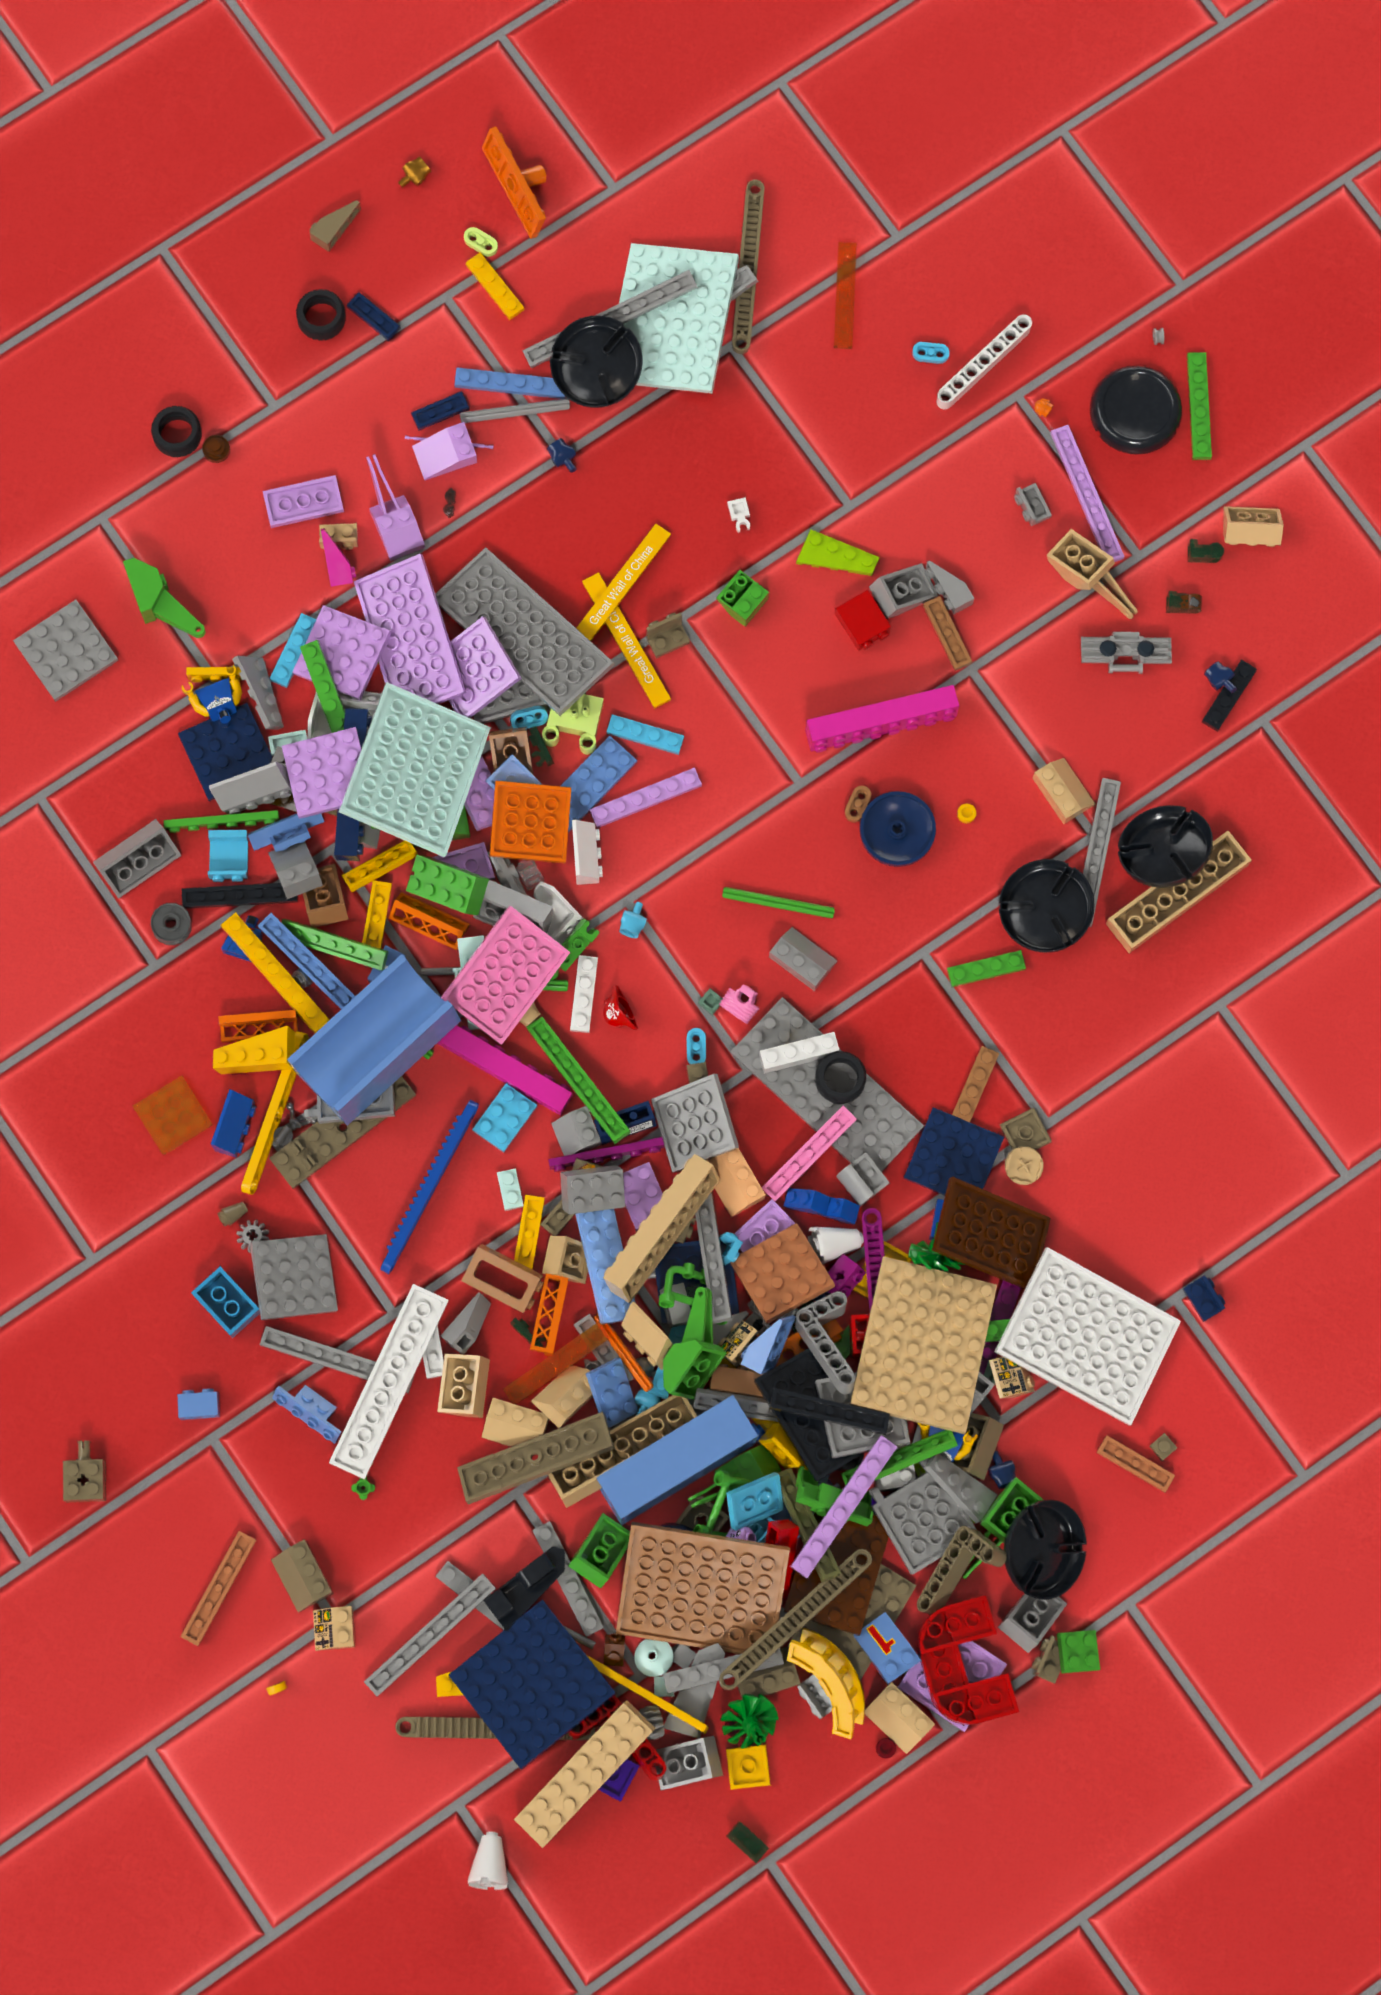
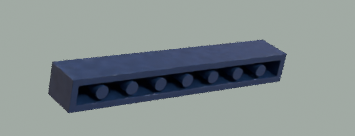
[334,708,373,861]

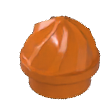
[1035,399,1054,418]

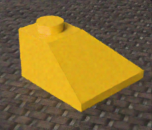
[758,1423,801,1468]

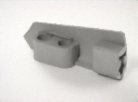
[664,1643,725,1739]

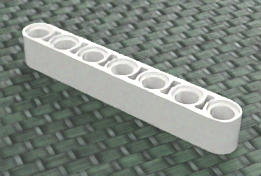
[936,314,1032,410]

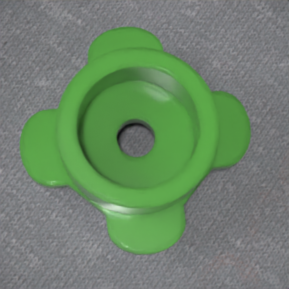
[351,1477,375,1500]

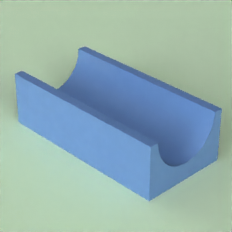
[287,954,461,1126]
[596,1395,758,1526]

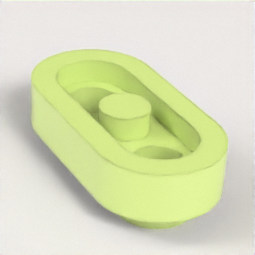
[464,227,498,257]

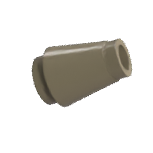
[217,1202,248,1226]

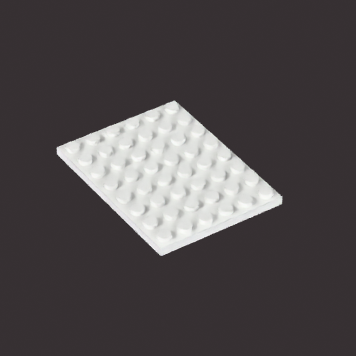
[995,1247,1181,1425]

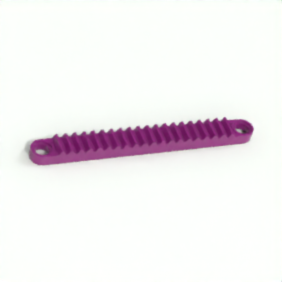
[862,1208,885,1311]

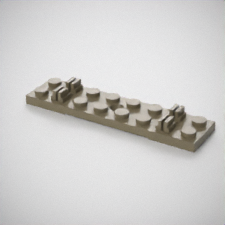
[269,1076,416,1189]
[457,1412,615,1505]

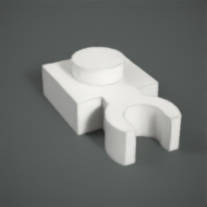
[727,498,750,533]

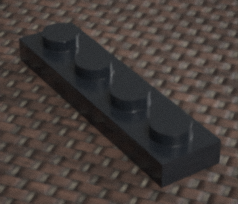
[1202,660,1257,732]

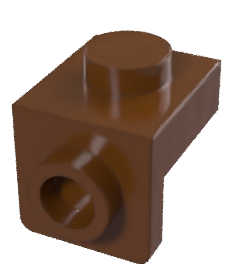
[604,1633,625,1666]

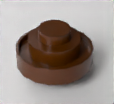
[202,435,230,463]

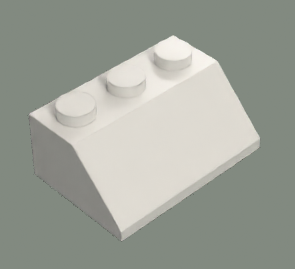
[572,820,603,885]

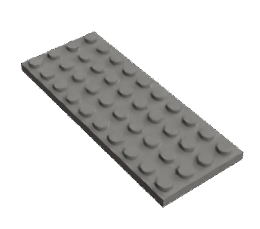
[435,547,615,716]
[730,997,924,1172]

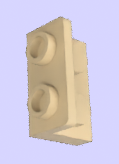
[319,523,358,550]

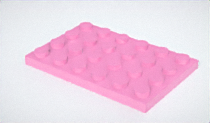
[441,906,570,1045]

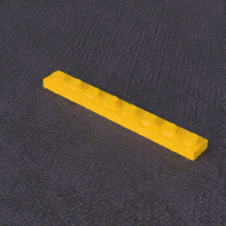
[221,912,329,1034]

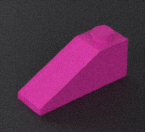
[321,528,356,587]

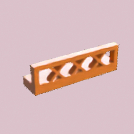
[389,892,470,950]
[218,1010,298,1043]
[530,1273,569,1357]

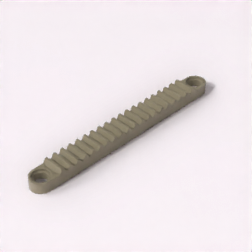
[732,179,764,354]
[719,1549,872,1691]
[395,1717,595,1740]

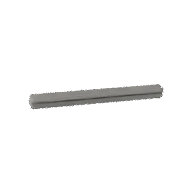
[460,398,570,423]

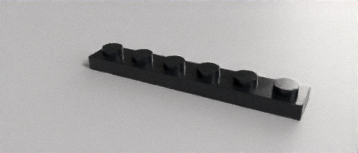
[182,883,298,909]
[769,1388,890,1435]

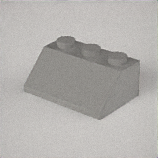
[769,927,838,991]

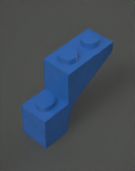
[783,1188,860,1224]

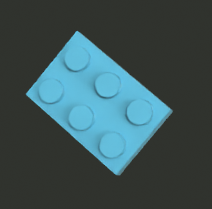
[472,1083,538,1153]
[726,1472,784,1531]

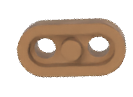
[845,786,871,823]

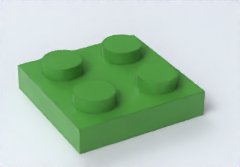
[1057,1630,1100,1674]

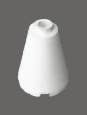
[808,1226,864,1264]
[468,1832,508,1890]

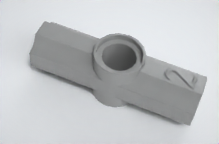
[488,851,527,895]

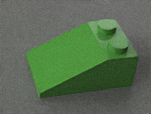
[568,1513,630,1588]

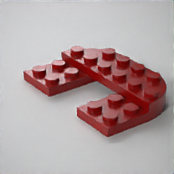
[917,1595,1019,1725]

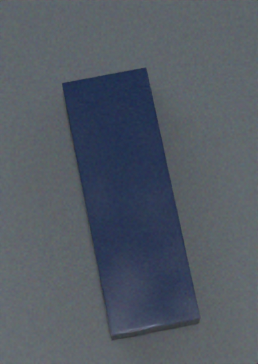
[347,292,401,341]
[411,391,470,431]

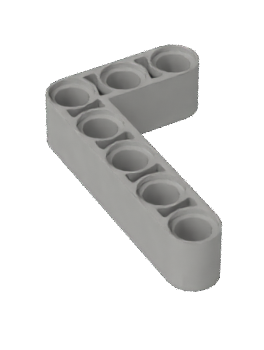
[795,1292,855,1394]

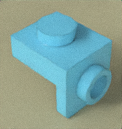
[719,1232,743,1265]

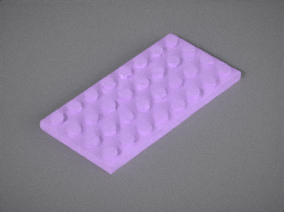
[354,554,466,704]

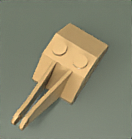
[1047,529,1138,619]

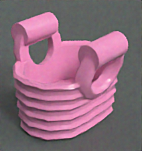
[719,984,759,1024]

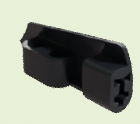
[483,1546,565,1631]

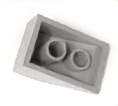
[869,563,938,619]
[268,842,323,899]
[998,1593,1067,1653]
[655,1736,723,1790]

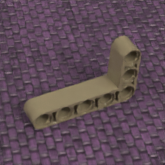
[917,1526,1006,1615]

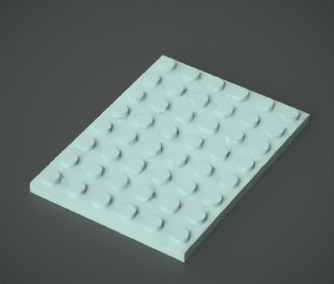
[619,243,739,394]
[339,682,491,857]

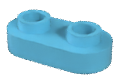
[912,342,950,364]
[510,706,548,729]
[686,1028,706,1064]

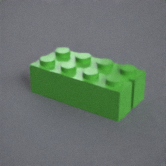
[406,855,489,915]

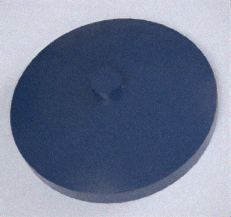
[860,791,936,867]

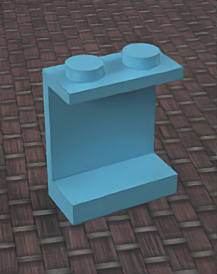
[208,830,248,882]

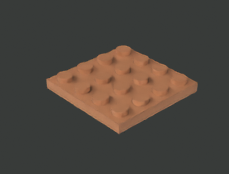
[730,1223,835,1324]

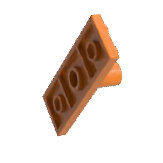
[482,127,547,239]

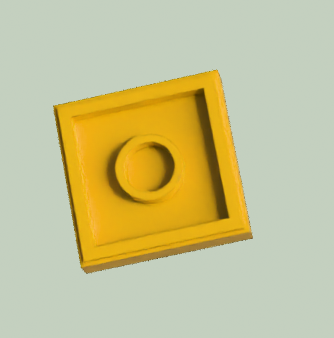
[726,1745,770,1790]

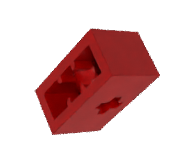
[849,1314,870,1358]

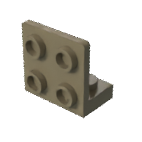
[646,613,690,658]
[1031,1635,1061,1684]

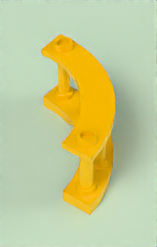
[787,1628,865,1739]

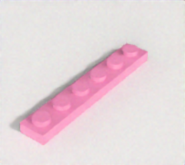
[762,1106,857,1202]

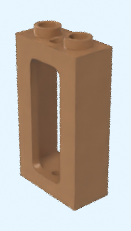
[461,1244,544,1313]

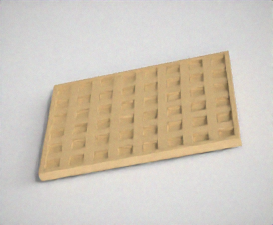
[850,1256,997,1434]

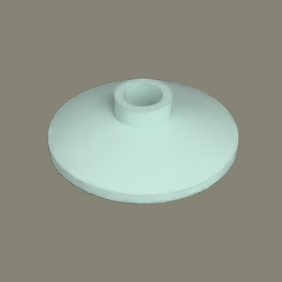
[634,1639,674,1677]

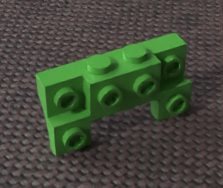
[795,1466,874,1526]

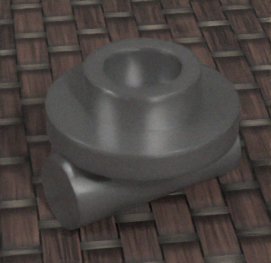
[292,968,313,989]
[273,1125,293,1146]

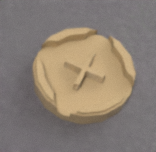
[1005,1146,1044,1185]

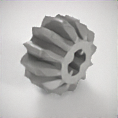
[236,1220,270,1253]
[639,1705,665,1740]

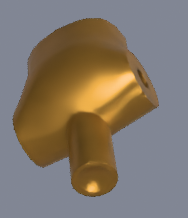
[398,156,431,188]

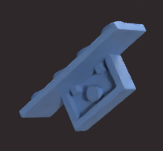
[247,813,324,852]
[272,1385,342,1444]

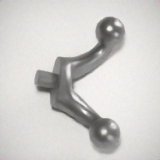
[286,1103,318,1128]

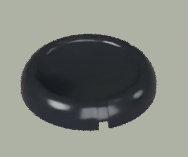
[550,315,643,408]
[1090,365,1182,454]
[1118,805,1213,888]
[999,859,1095,953]
[1004,1500,1087,1600]

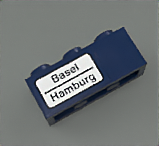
[594,1101,657,1145]

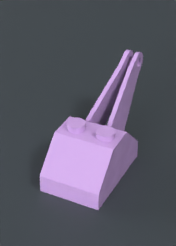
[366,454,425,561]

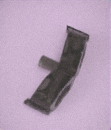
[443,488,456,518]

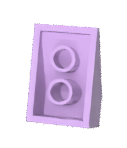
[412,422,477,480]

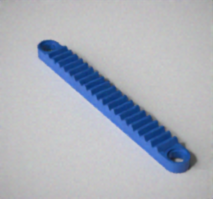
[380,1100,479,1274]

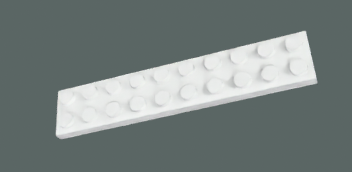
[329,1284,449,1480]

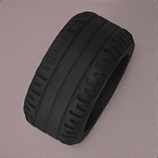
[296,289,346,341]
[151,406,202,457]
[815,1051,867,1104]

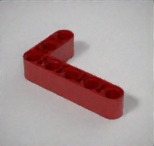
[568,1695,666,1781]

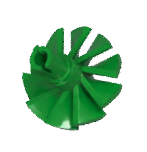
[908,1222,964,1271]
[720,1694,778,1749]

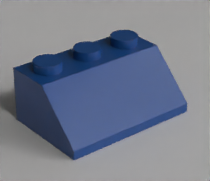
[211,1089,257,1158]

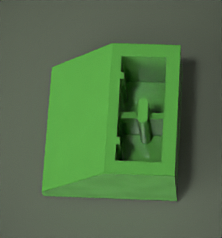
[716,570,769,627]

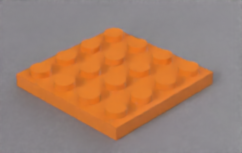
[489,781,571,863]

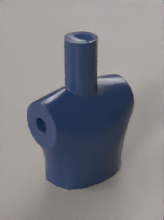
[547,438,577,473]
[1204,661,1237,693]
[988,1451,1016,1489]

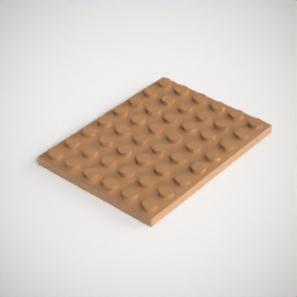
[616,1522,790,1654]

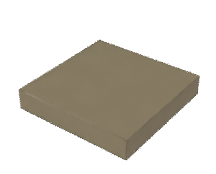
[999,1108,1052,1150]

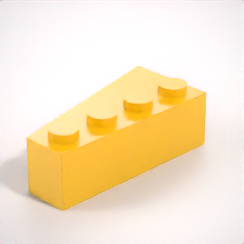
[213,1026,295,1074]

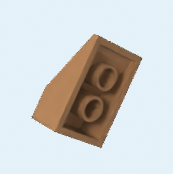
[489,726,533,774]
[303,864,348,928]

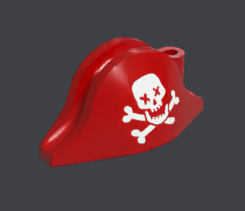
[603,985,638,1030]

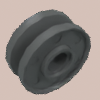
[151,903,192,945]

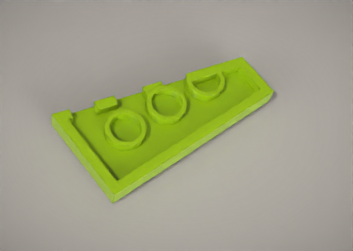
[796,529,879,576]

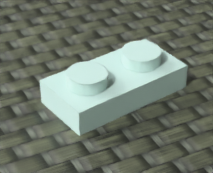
[268,730,307,756]
[497,1168,524,1211]

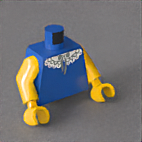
[182,665,242,723]
[918,1423,978,1463]

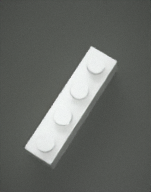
[759,1032,839,1074]

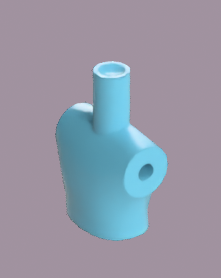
[619,902,647,938]
[634,1388,661,1416]

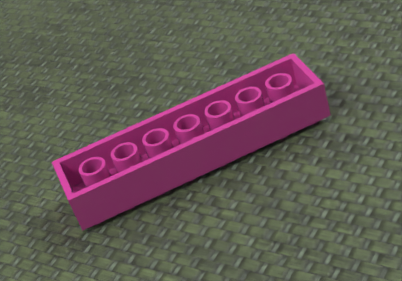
[805,685,959,753]

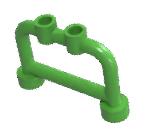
[659,1263,728,1325]
[693,1470,751,1537]

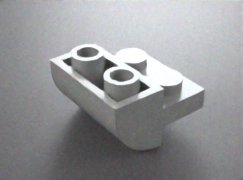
[836,1153,890,1207]

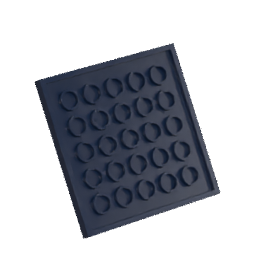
[448,1600,616,1770]

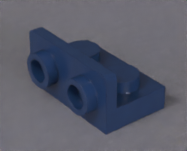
[1182,1275,1225,1322]

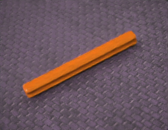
[593,1314,653,1392]

